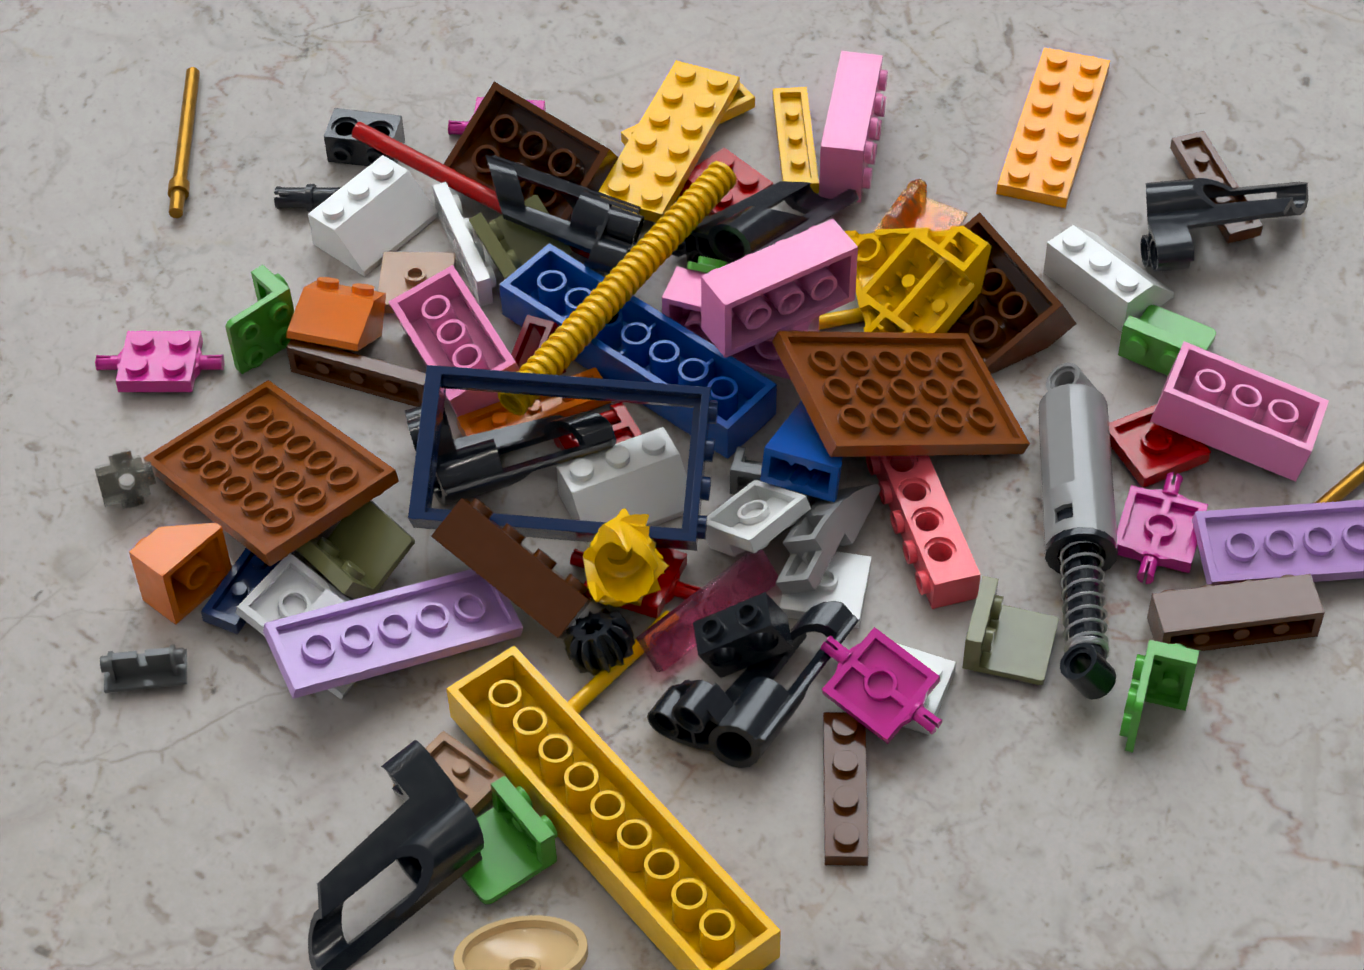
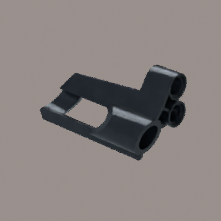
[485,155,644,274]
[1140,178,1308,272]
[405,406,617,506]
[647,601,859,768]
[308,740,484,970]

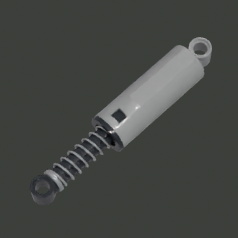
[1038,363,1118,700]

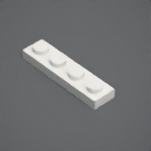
[432,182,497,307]

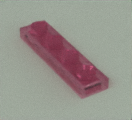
[636,549,779,672]

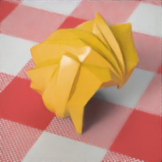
[583,508,669,607]

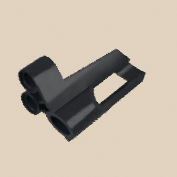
[672,181,859,270]

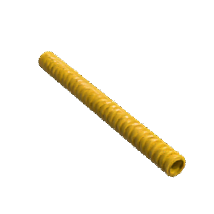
[498,161,737,416]

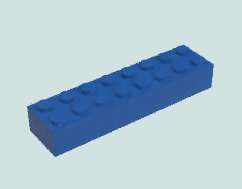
[499,243,777,459]

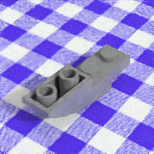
[776,484,881,594]

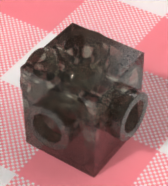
[95,450,156,509]

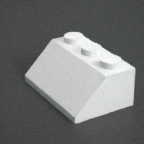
[308,155,438,277]
[1043,225,1174,332]
[556,427,687,547]

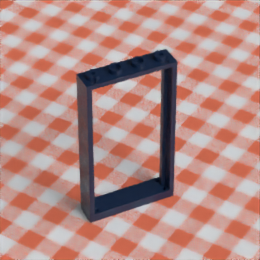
[408,365,718,551]

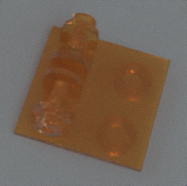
[872,179,968,233]

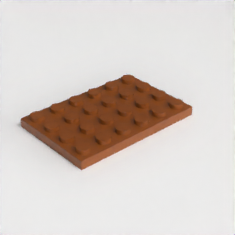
[772,331,1030,457]
[143,380,399,566]

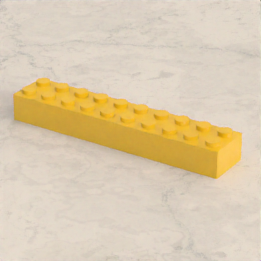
[446,645,781,970]

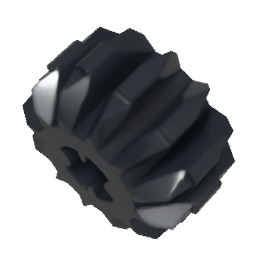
[563,608,635,676]

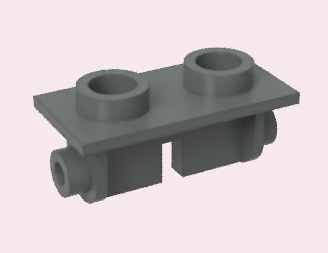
[100,644,187,693]

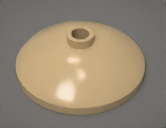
[453,915,588,970]

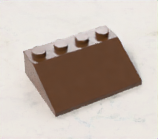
[444,81,618,221]
[946,212,1077,374]

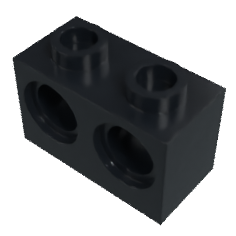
[324,108,405,166]
[693,592,793,678]

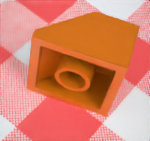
[286,277,386,351]
[129,522,232,625]

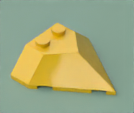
[845,226,991,333]

